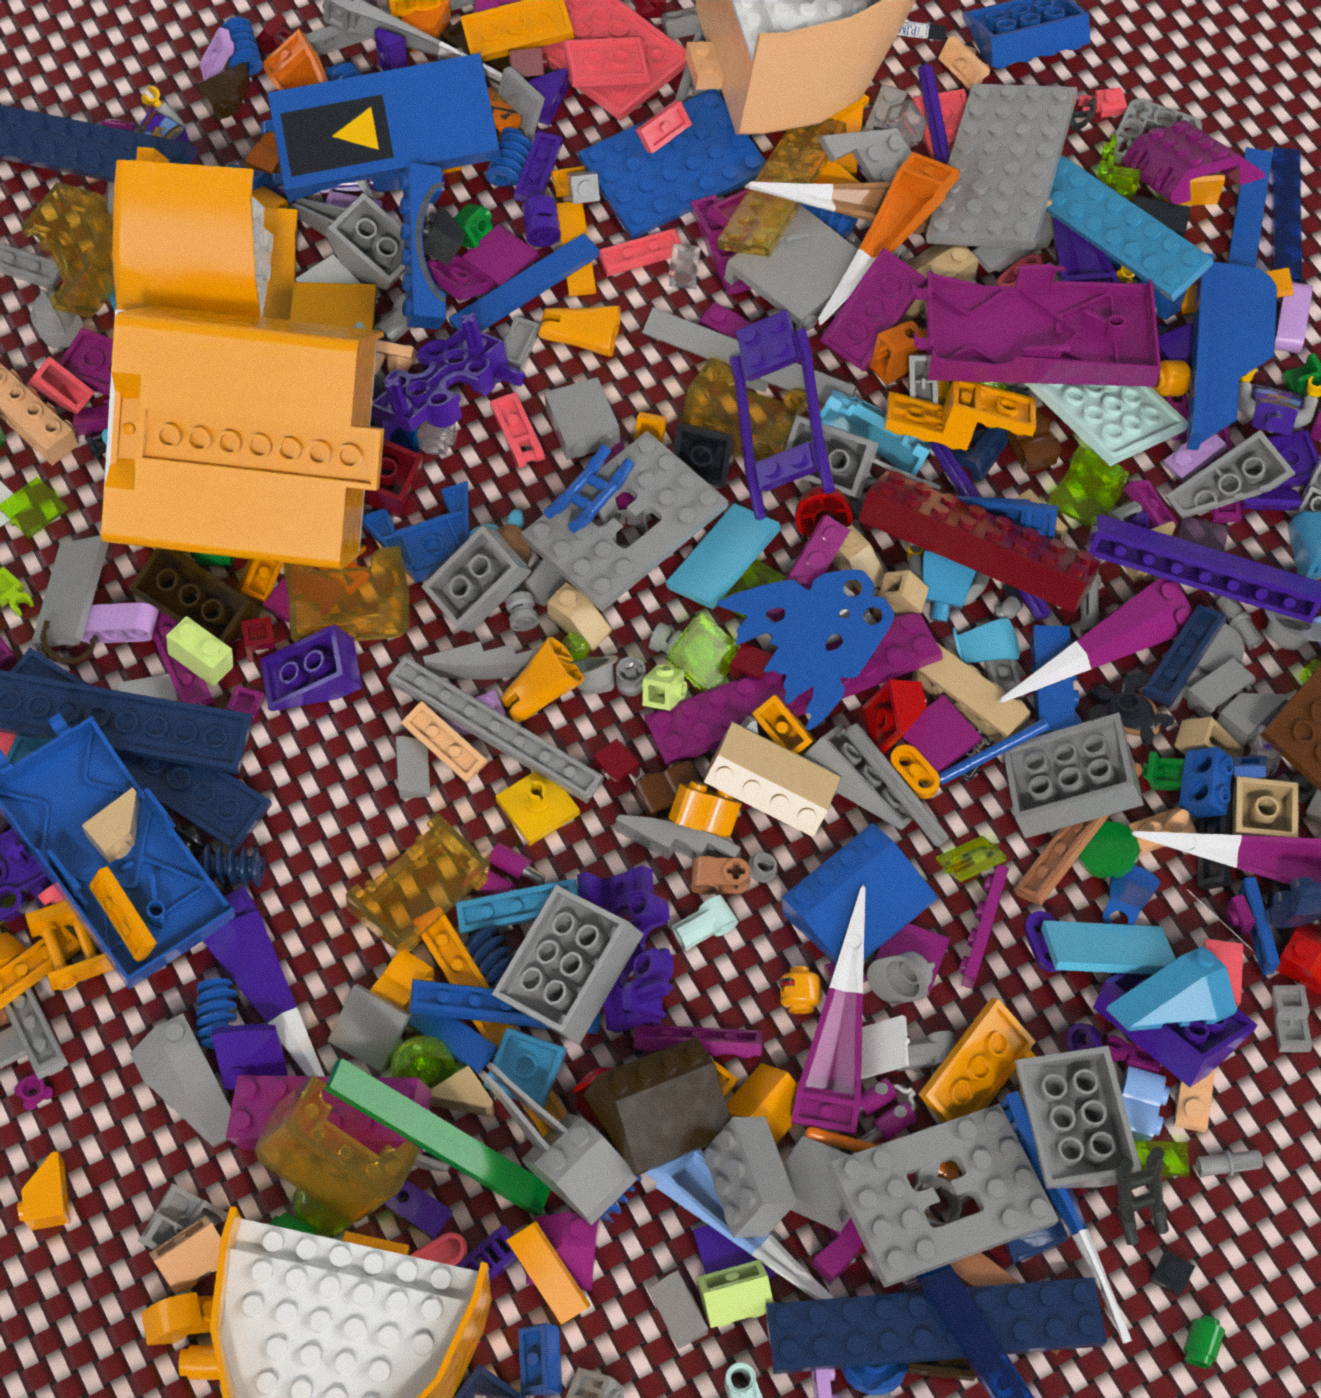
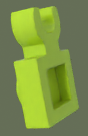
[0,566,34,617]

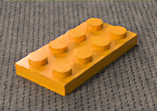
[460,0,574,62]
[918,998,1036,1123]

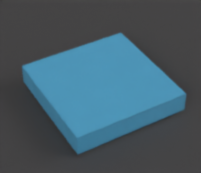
[483,1028,567,1109]

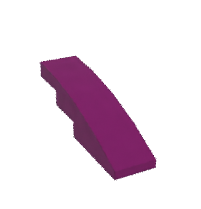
[690,194,752,296]

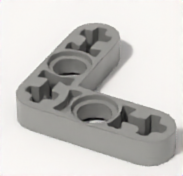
[1109,99,1202,164]

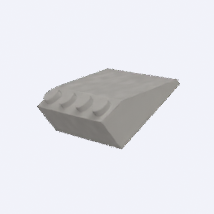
[1004,712,1144,838]
[491,885,643,1045]
[1014,1046,1142,1189]

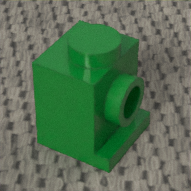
[453,204,493,249]

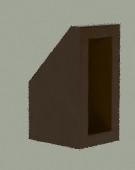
[197,62,250,122]

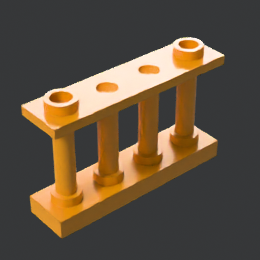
[25,901,114,991]

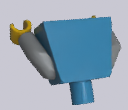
[907,545,991,623]

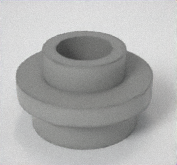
[748,852,777,883]

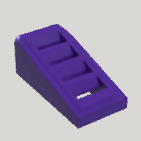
[456,1224,519,1282]

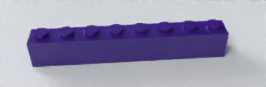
[1087,514,1321,623]

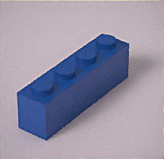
[1030,625,1081,737]

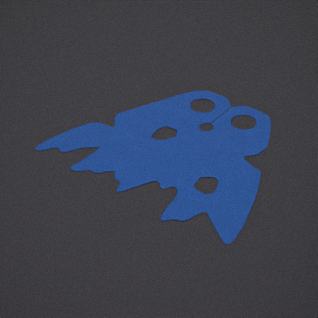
[717,569,894,730]

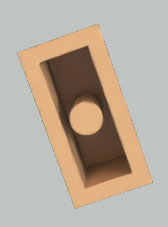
[149,1215,221,1294]

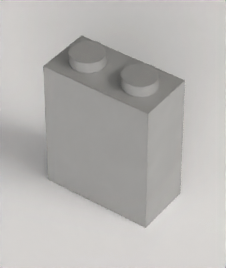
[544,377,620,460]
[783,1135,851,1232]

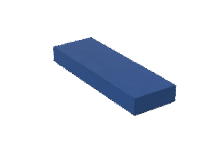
[1238,877,1280,976]
[407,1013,498,1074]

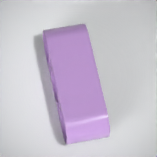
[1274,282,1313,354]
[82,603,159,644]

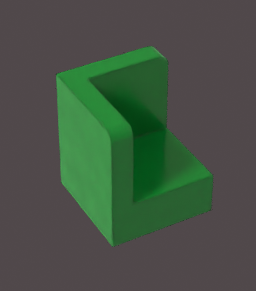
[1282,353,1321,396]

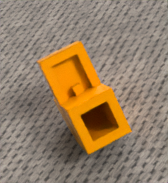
[141,1292,213,1345]

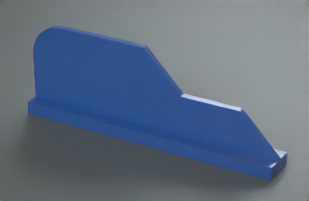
[1186,253,1277,451]

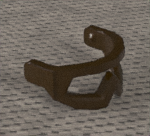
[39,620,98,665]

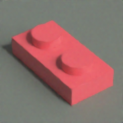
[636,101,692,153]

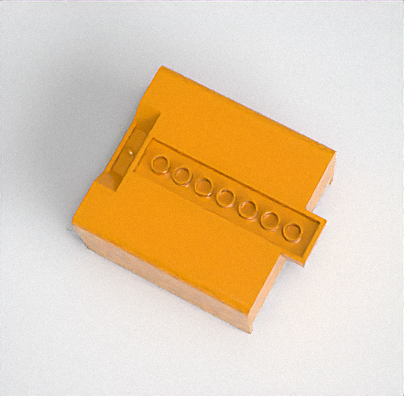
[101,305,384,570]

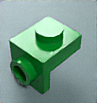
[1143,751,1185,791]

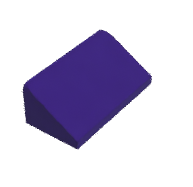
[374,28,408,71]
[1240,488,1302,511]

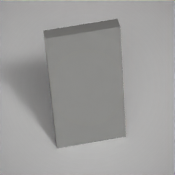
[31,535,109,649]

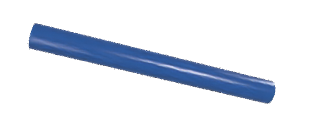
[938,719,1050,785]

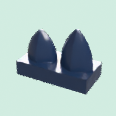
[953,427,1010,481]

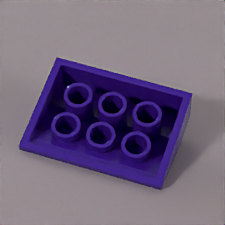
[1093,973,1258,1087]

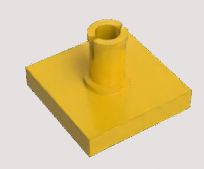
[495,772,580,846]

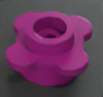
[14,1073,53,1110]

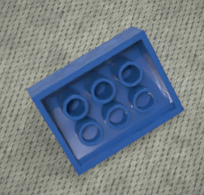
[962,0,1090,69]
[781,823,938,965]

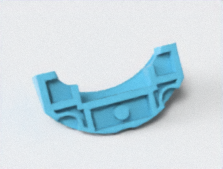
[820,389,931,476]

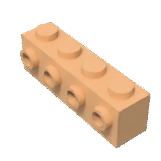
[0,363,78,466]

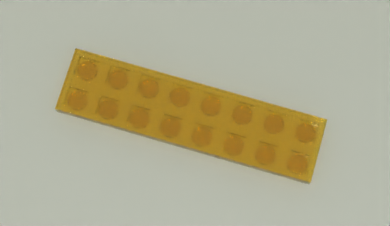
[717,118,847,257]

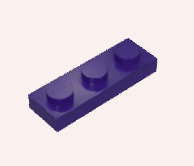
[514,131,563,202]

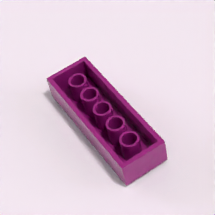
[226,1075,432,1154]

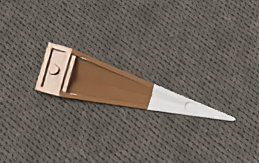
[745,181,933,235]

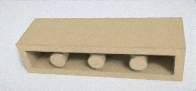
[912,643,1031,743]

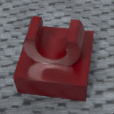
[256,12,291,49]

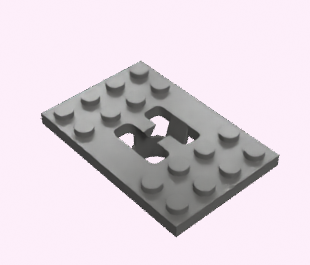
[521,431,728,612]
[827,1104,1059,1288]

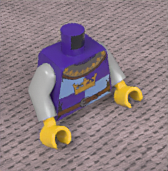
[136,86,197,162]
[1238,368,1321,435]

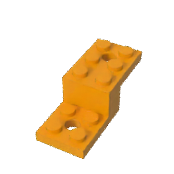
[884,381,1036,451]

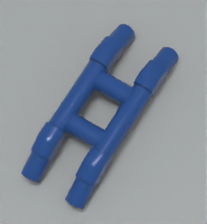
[544,444,635,533]

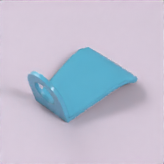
[952,618,1020,664]

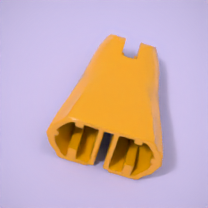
[538,306,621,357]
[500,637,585,723]

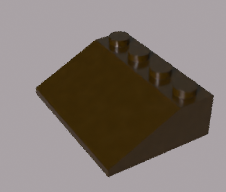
[584,1037,731,1176]

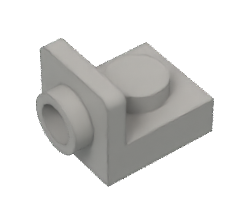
[566,1367,625,1398]

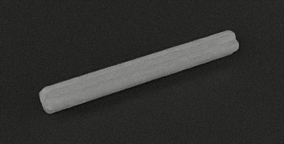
[845,723,949,847]

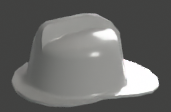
[30,289,84,349]
[1265,609,1321,650]
[571,655,619,694]
[867,951,935,1004]

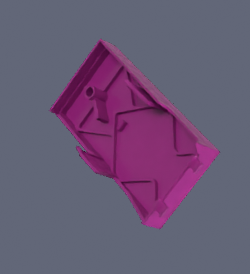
[912,264,1161,387]

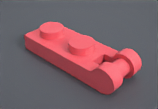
[490,392,545,469]

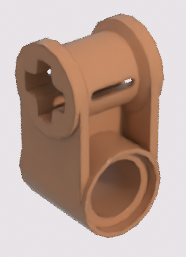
[691,856,751,895]

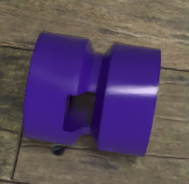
[522,195,561,247]

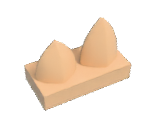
[938,36,990,90]
[375,340,418,374]
[1127,807,1197,855]

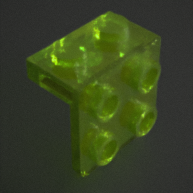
[1097,134,1141,203]
[1048,446,1129,529]

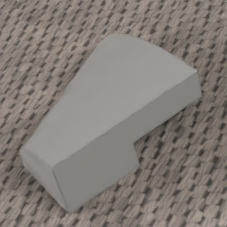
[138,1183,228,1250]

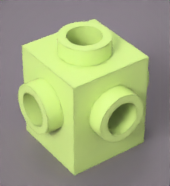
[642,664,687,711]

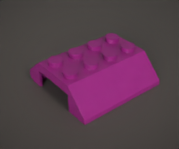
[1121,120,1265,204]

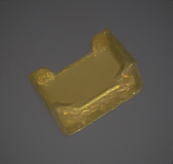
[681,357,808,462]
[283,546,409,642]
[345,813,490,953]

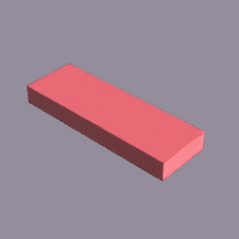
[599,228,684,277]

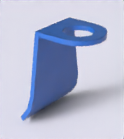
[1103,865,1160,925]

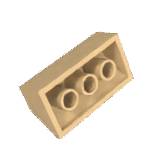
[897,244,979,326]
[704,721,841,837]

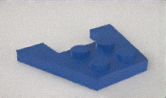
[362,481,469,583]

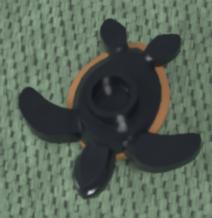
[1088,672,1174,745]

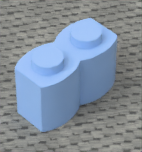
[1120,1066,1170,1143]

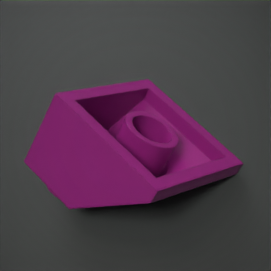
[526,1212,599,1291]

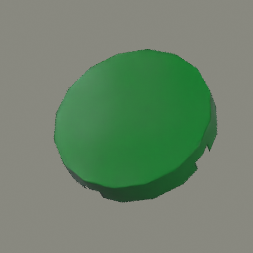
[1078,821,1139,879]

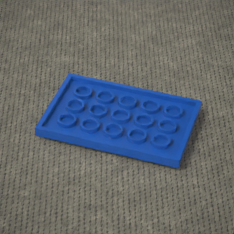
[578,89,770,240]

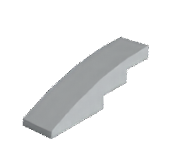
[972,212,1054,273]
[423,642,539,679]
[616,815,741,867]

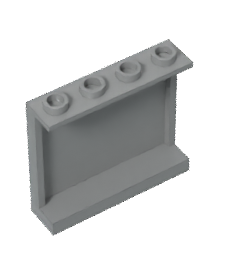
[724,205,858,333]

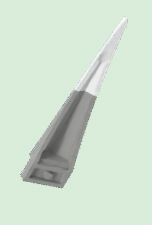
[324,0,503,82]

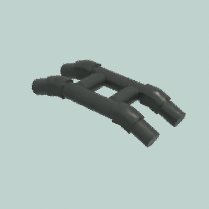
[1115,1147,1169,1245]

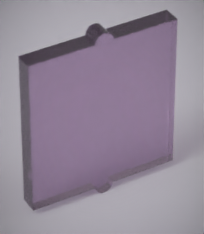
[1177,517,1229,552]

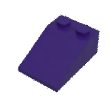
[260,624,362,711]

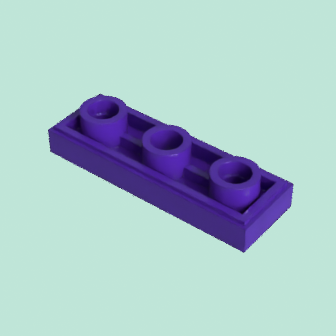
[353,1158,453,1240]

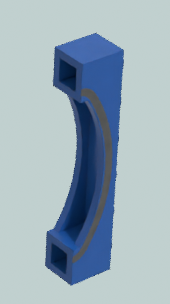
[399,163,446,330]

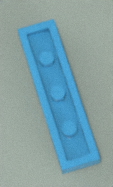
[456,879,579,934]

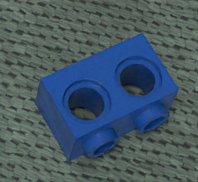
[1179,747,1234,818]

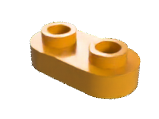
[890,745,940,799]

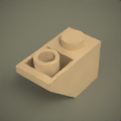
[872,570,929,618]

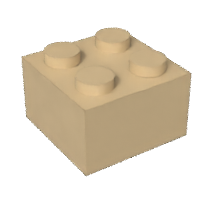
[1232,776,1298,837]

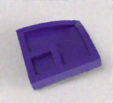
[211,1024,288,1091]

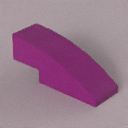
[812,1218,863,1285]

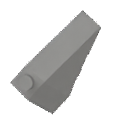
[1165,430,1295,519]
[802,723,914,830]
[130,1013,231,1148]

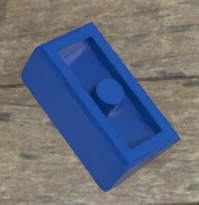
[518,1323,562,1397]

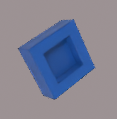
[1234,756,1268,779]

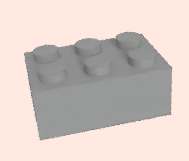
[421,525,532,633]
[703,1116,797,1238]

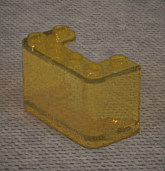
[21,182,115,317]
[255,1075,421,1223]

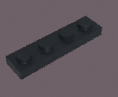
[1198,774,1233,891]

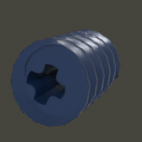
[199,844,266,888]
[464,925,514,989]

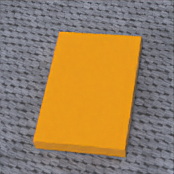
[289,282,377,330]

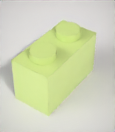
[166,616,233,687]
[696,1260,773,1328]

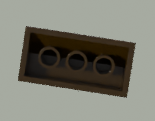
[129,548,263,646]

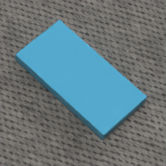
[666,503,781,610]
[1041,920,1176,975]

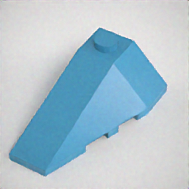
[1106,946,1237,1031]

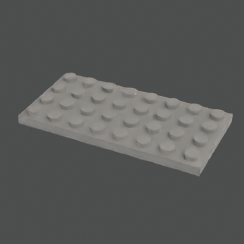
[926,84,1078,249]

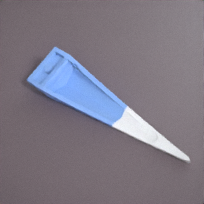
[645,1149,834,1300]

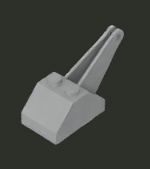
[289,192,405,290]
[785,415,942,498]
[478,1062,638,1226]

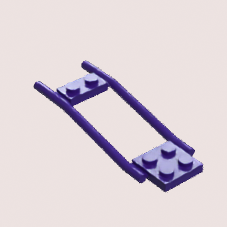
[730,310,835,520]

